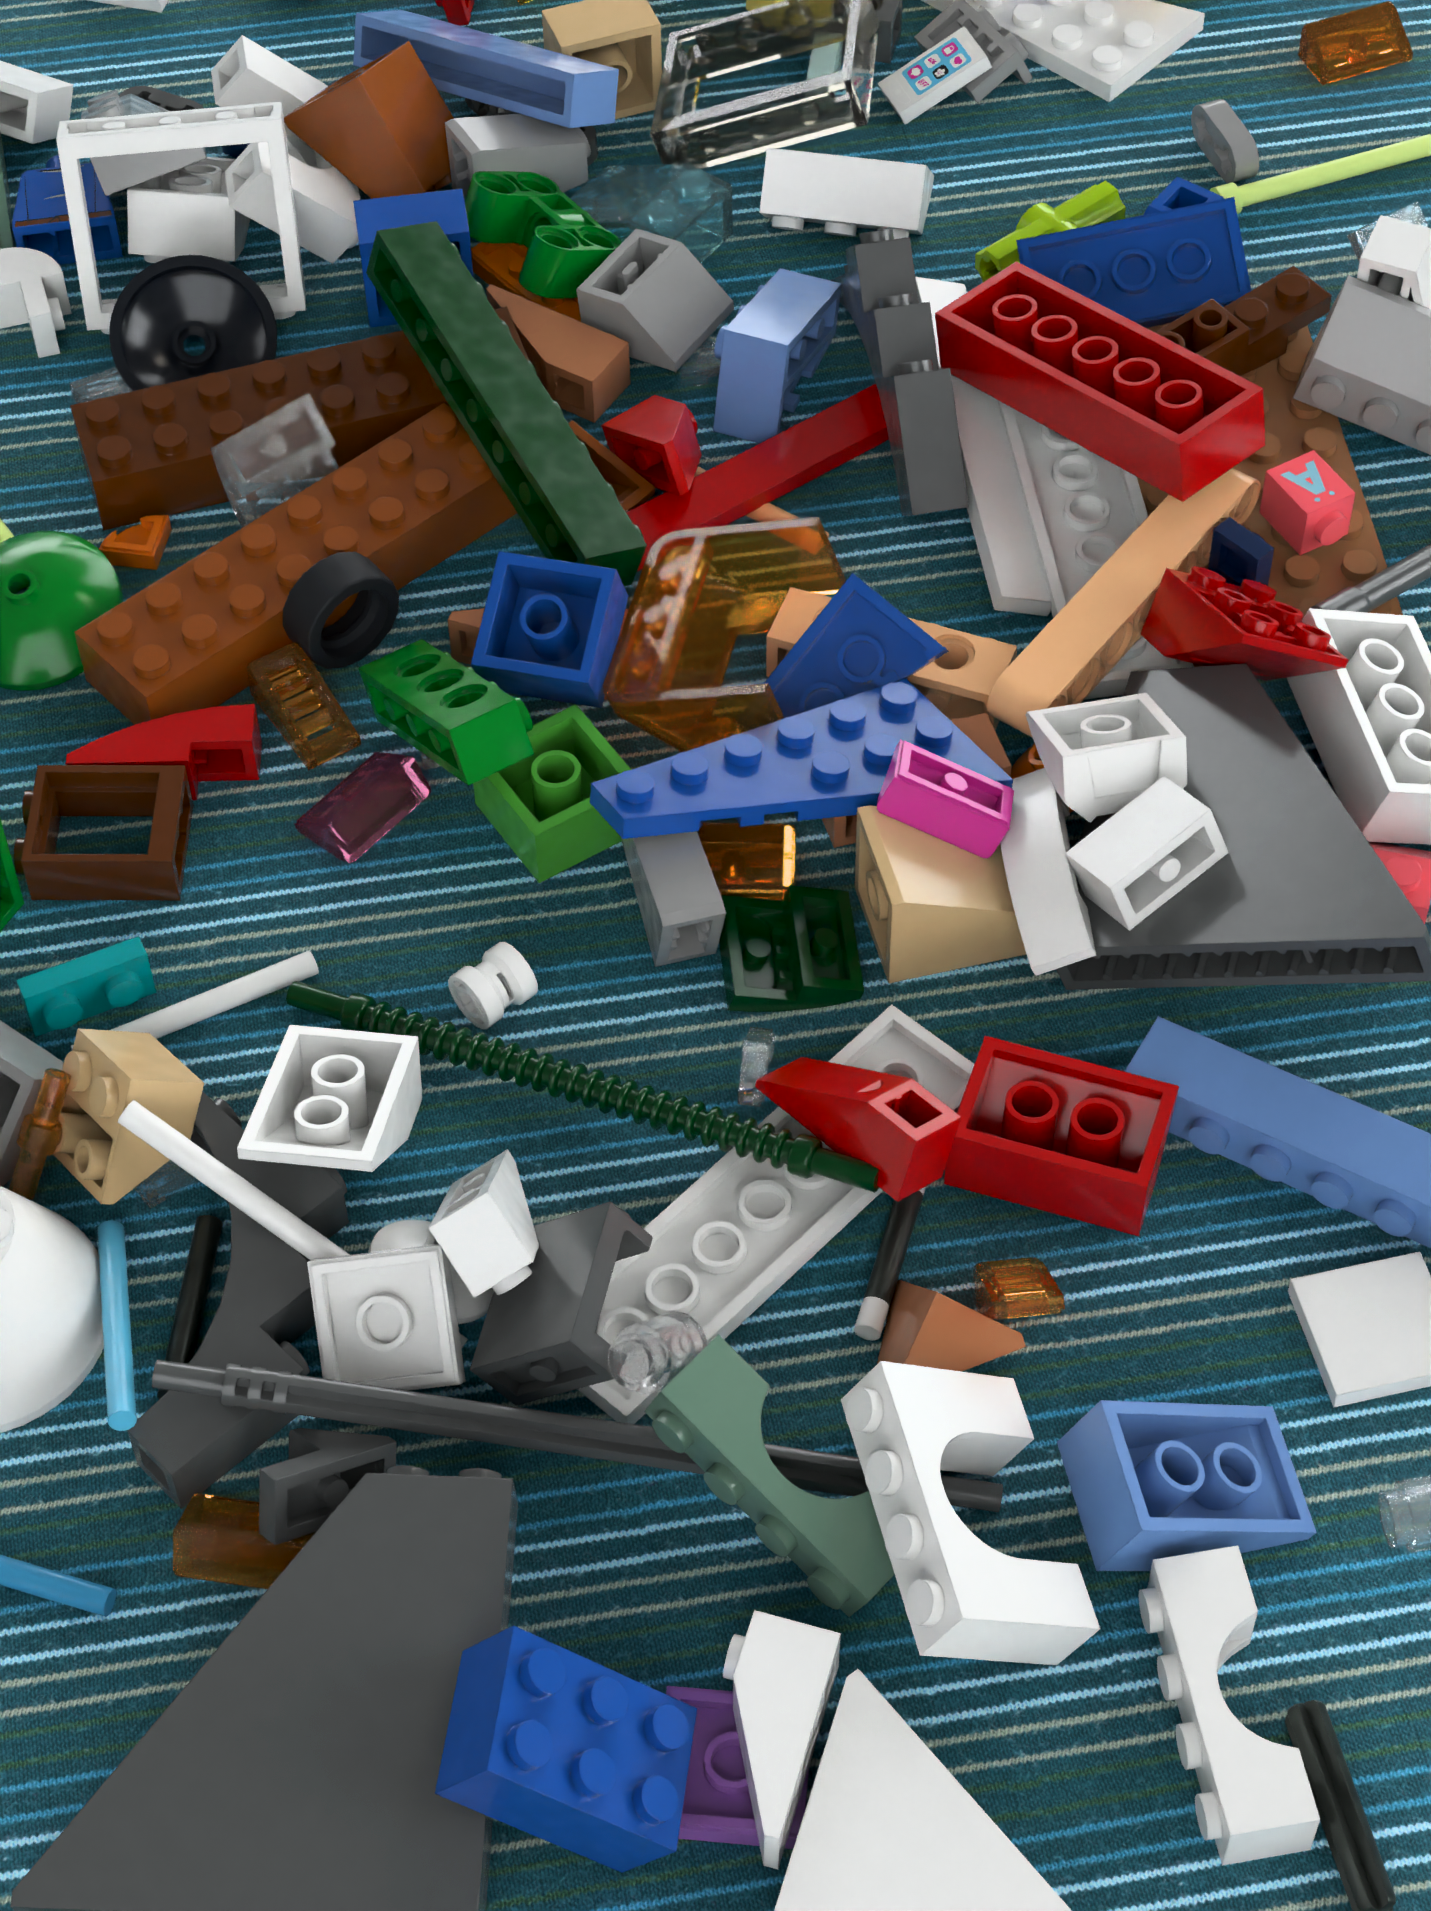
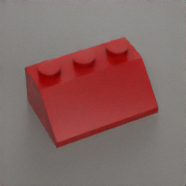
[944,1036,1179,1236]

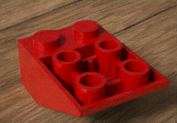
[1140,566,1349,681]

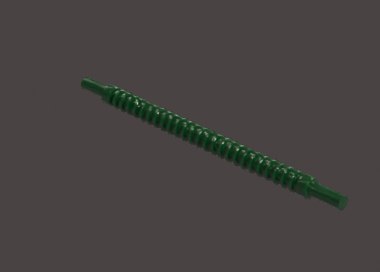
[286,981,879,1193]

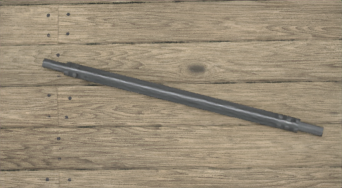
[152,1359,1003,1512]

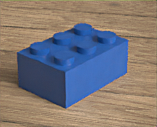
[435,1625,697,1873]

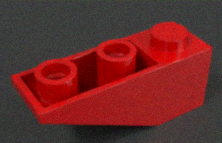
[755,1057,961,1202]

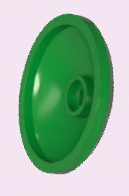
[0,531,123,691]

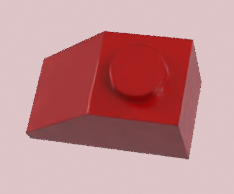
[601,395,702,496]

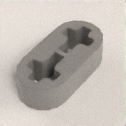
[1191,99,1259,183]

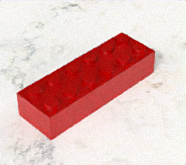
[935,261,1265,502]

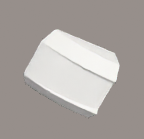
[1026,693,1187,823]

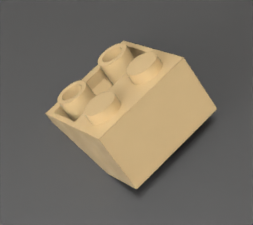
[48,1028,204,1205]

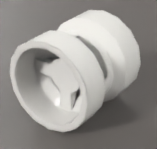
[448,942,538,1029]

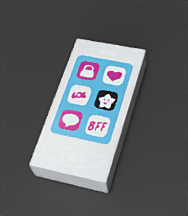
[878,26,992,125]

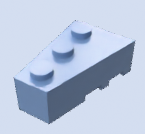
[713,268,842,443]

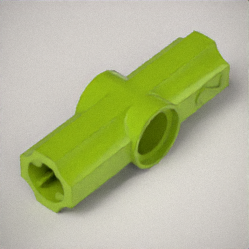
[975,181,1126,282]

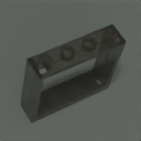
[650,0,880,178]

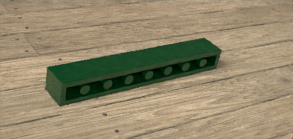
[366,221,647,587]

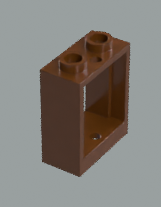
[14,765,193,901]

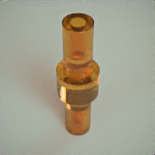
[8,1068,71,1200]

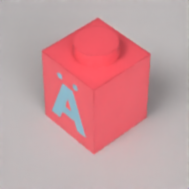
[1259,450,1355,556]

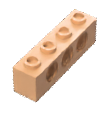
[766,587,1017,730]

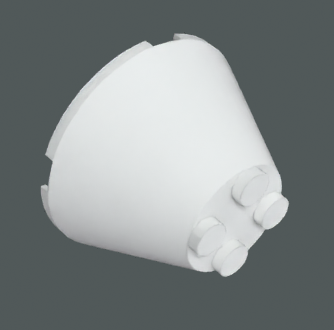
[0,1186,104,1433]

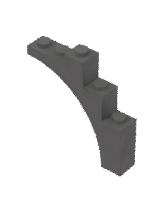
[831,229,969,516]
[127,1091,349,1509]

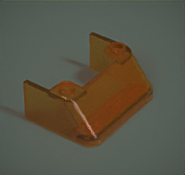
[603,517,846,752]

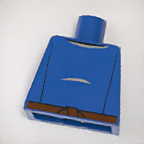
[12,155,123,265]

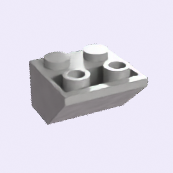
[576,228,734,372]

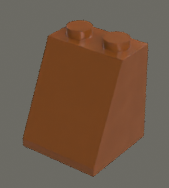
[284,41,454,199]

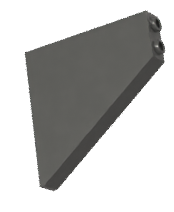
[1056,663,1431,990]
[10,1465,518,1911]

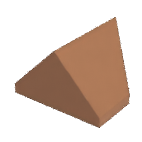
[877,1280,1026,1372]

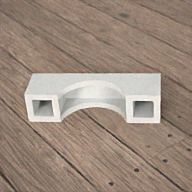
[1139,1545,1320,1866]

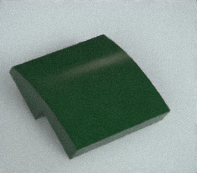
[719,885,864,1012]

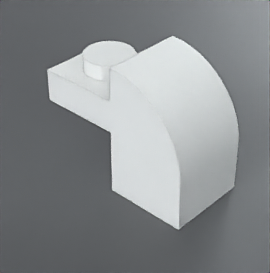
[0,247,72,358]

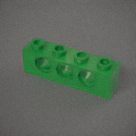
[358,639,534,786]

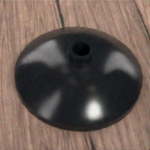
[109,255,277,391]

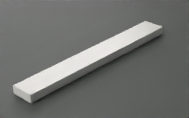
[915,277,1051,616]

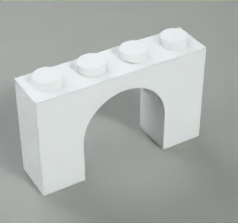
[211,35,360,264]
[841,1361,1100,1665]

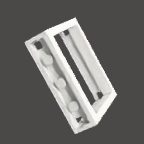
[56,102,306,334]

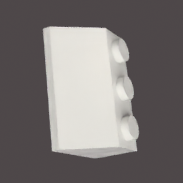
[759,148,934,239]

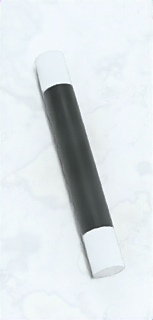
[854,1187,926,1341]

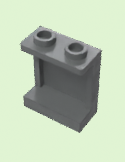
[469,1201,653,1406]

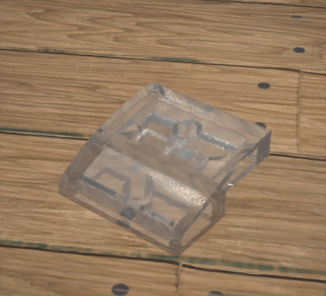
[211,393,339,528]

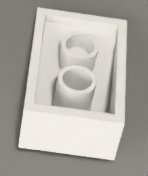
[127,157,250,263]
[237,1025,422,1172]

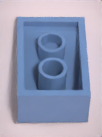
[1057,1400,1317,1571]

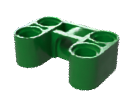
[464,171,622,299]

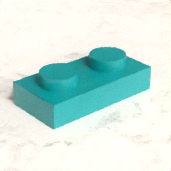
[16,936,157,1037]

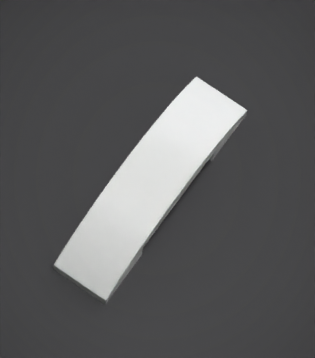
[1000,768,1096,976]

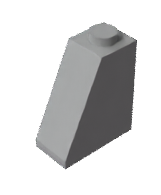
[445,114,591,200]
[621,832,726,967]

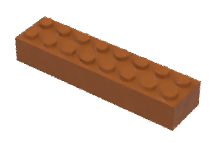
[74,403,517,725]

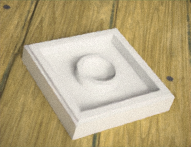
[307,1244,466,1391]
[1288,1252,1431,1408]

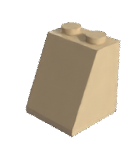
[855,805,1026,983]

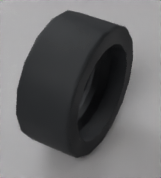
[283,552,399,669]

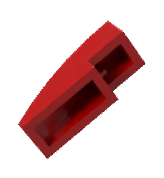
[65,704,262,800]

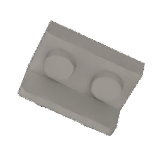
[914,0,1033,103]

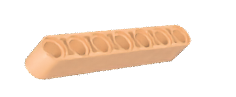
[986,468,1261,738]

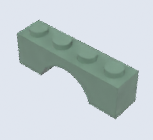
[644,1334,894,1617]

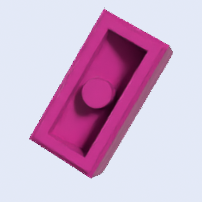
[877,740,1014,858]

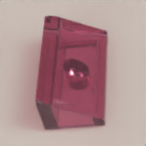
[294,752,431,863]

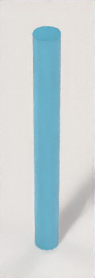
[97,1220,137,1431]

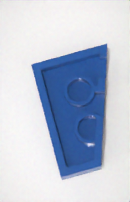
[738,573,949,728]

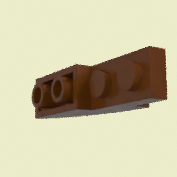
[1155,266,1332,376]

